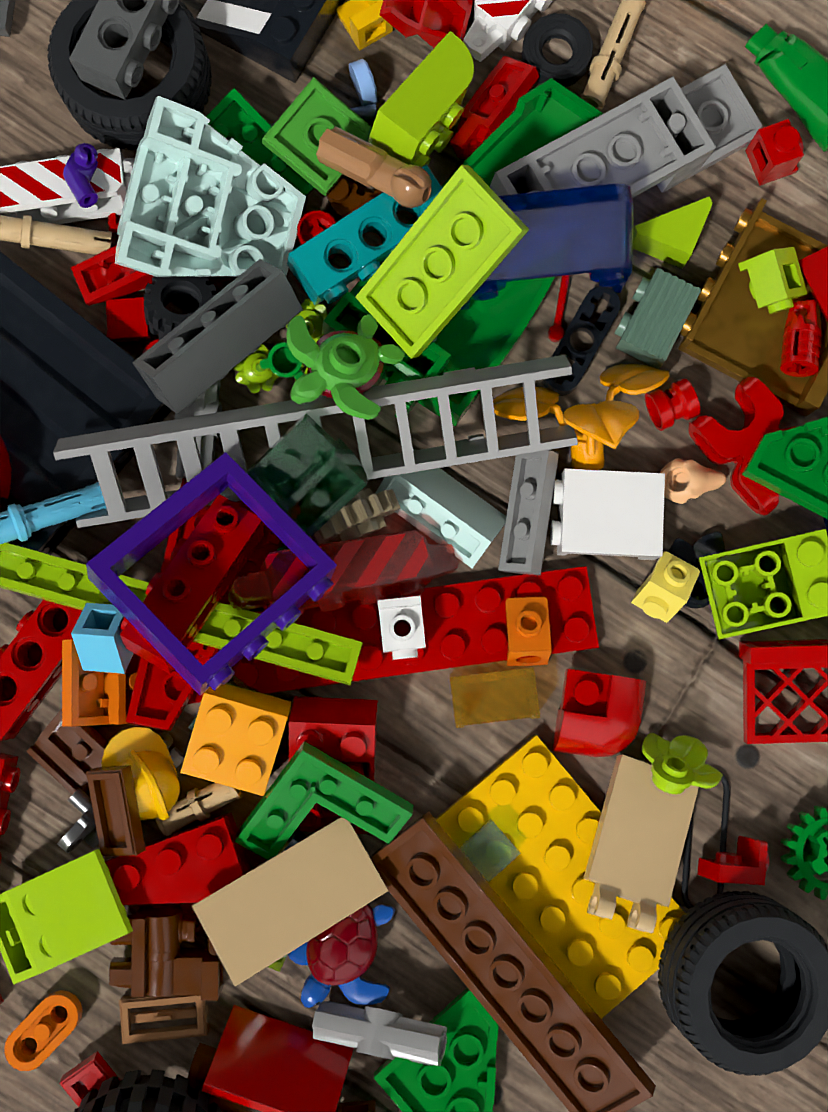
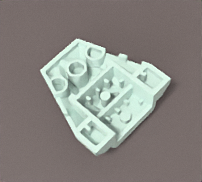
[115,96,306,277]

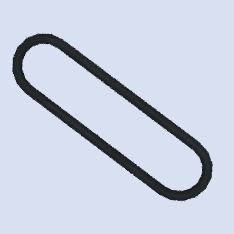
[681,770,730,909]

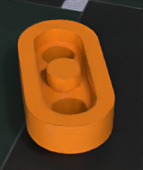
[4,990,83,1071]

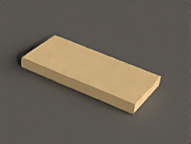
[192,817,388,986]

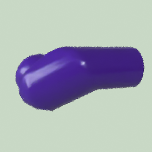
[63,143,98,208]

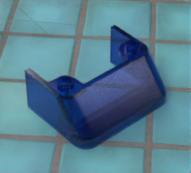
[461,184,633,310]

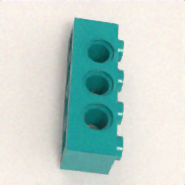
[287,164,442,306]

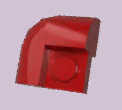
[552,669,646,757]

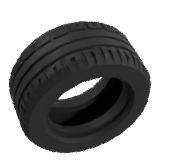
[47,0,212,151]
[658,891,828,1076]

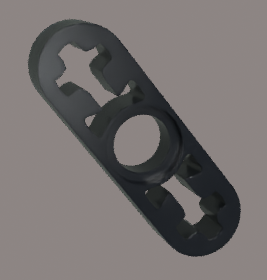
[543,286,620,396]

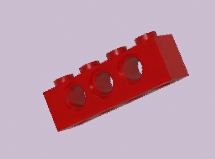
[0,600,82,741]

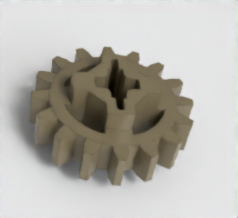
[310,487,401,546]

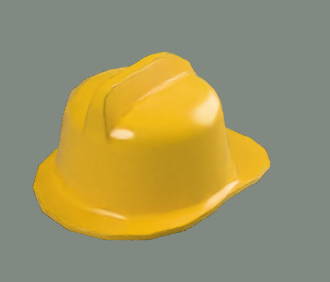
[101,726,180,820]

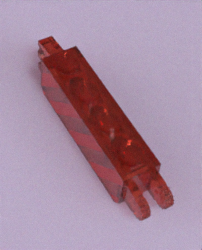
[227,530,458,614]

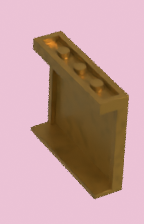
[678,198,828,417]

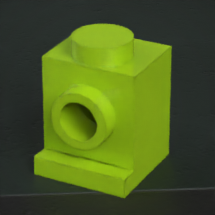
[738,247,807,314]

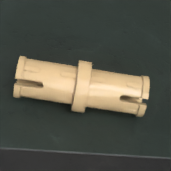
[155,782,242,836]

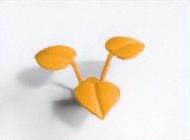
[493,364,670,470]

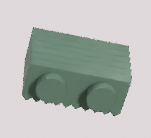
[614,268,701,369]

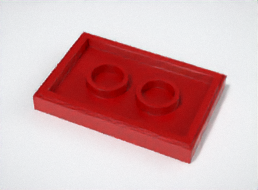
[202,1005,354,1112]

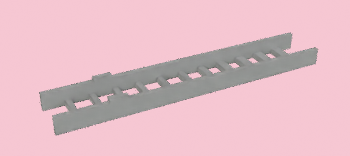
[53,355,578,528]

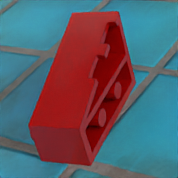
[105,812,251,905]

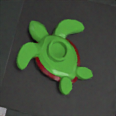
[286,314,406,420]

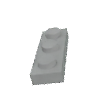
[498,450,559,575]

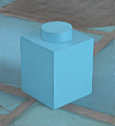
[71,603,134,674]

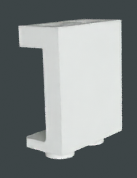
[550,469,665,560]

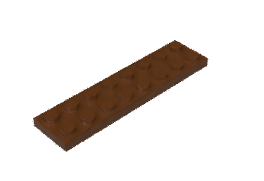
[370,811,656,1112]

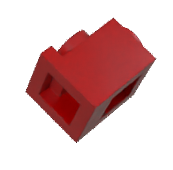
[745,118,804,186]

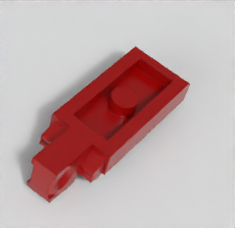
[450,56,540,160]

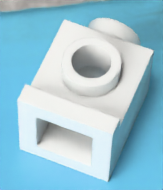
[378,596,426,660]

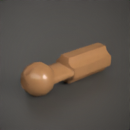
[316,127,432,208]

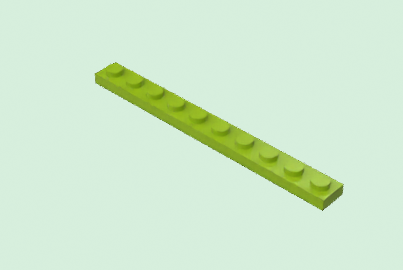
[0,543,363,686]

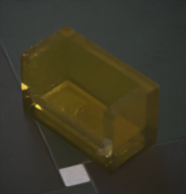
[449,667,540,728]

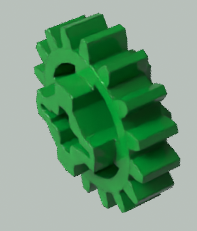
[780,805,828,900]

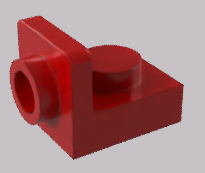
[697,836,769,886]

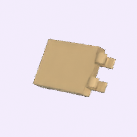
[583,754,699,933]

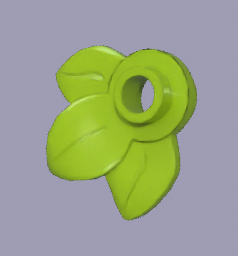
[642,733,723,794]

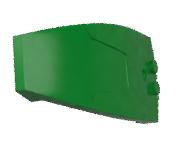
[322,78,604,427]

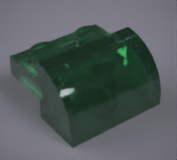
[246,413,367,537]

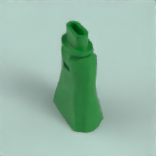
[745,24,828,152]

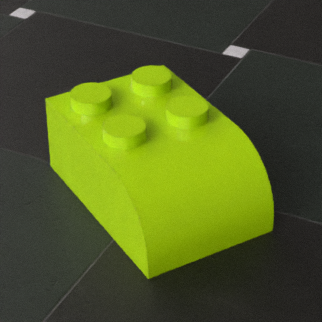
[368,31,474,167]

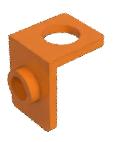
[505,597,552,666]

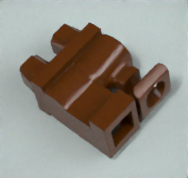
[109,906,224,1001]

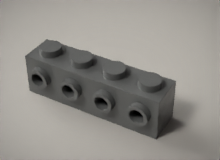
[132,259,303,414]

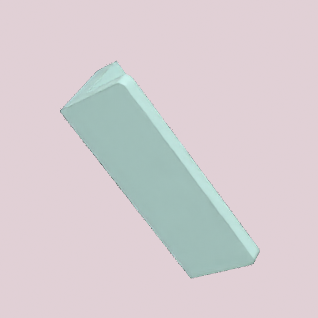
[376,449,506,568]

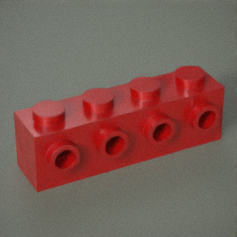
[120,494,264,674]

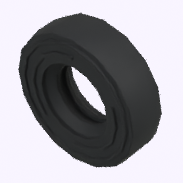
[522,13,593,87]

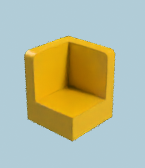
[336,0,393,51]

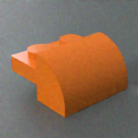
[62,639,141,727]

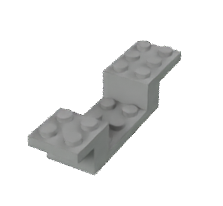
[487,64,764,287]

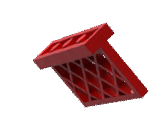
[739,639,828,744]

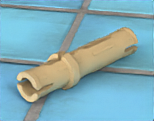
[580,0,646,111]
[0,215,112,255]

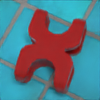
[688,377,796,515]

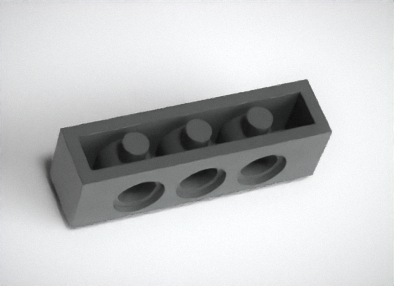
[69,0,179,100]

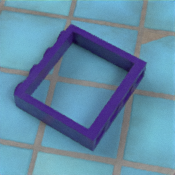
[86,452,337,695]

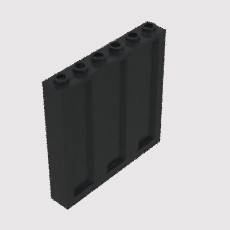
[0,251,172,555]

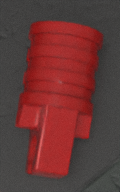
[780,300,822,377]

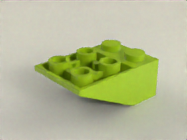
[699,529,828,639]
[0,849,133,985]

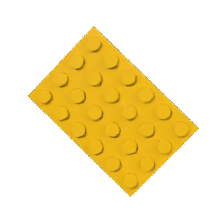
[435,734,686,1019]

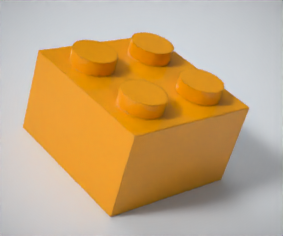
[180,683,291,796]

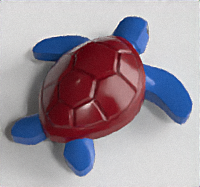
[288,904,395,1008]

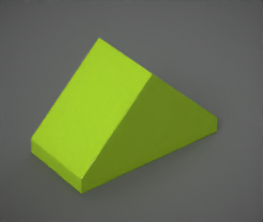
[627,196,713,269]

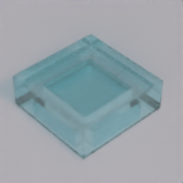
[460,819,521,882]

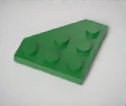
[742,417,828,519]
[373,987,498,1112]

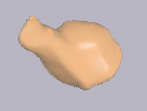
[660,458,726,504]

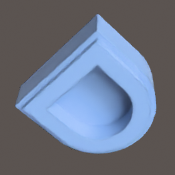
[349,59,378,106]

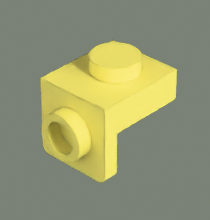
[631,551,700,623]

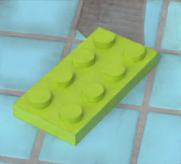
[355,165,529,359]

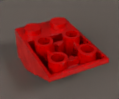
[289,696,378,834]

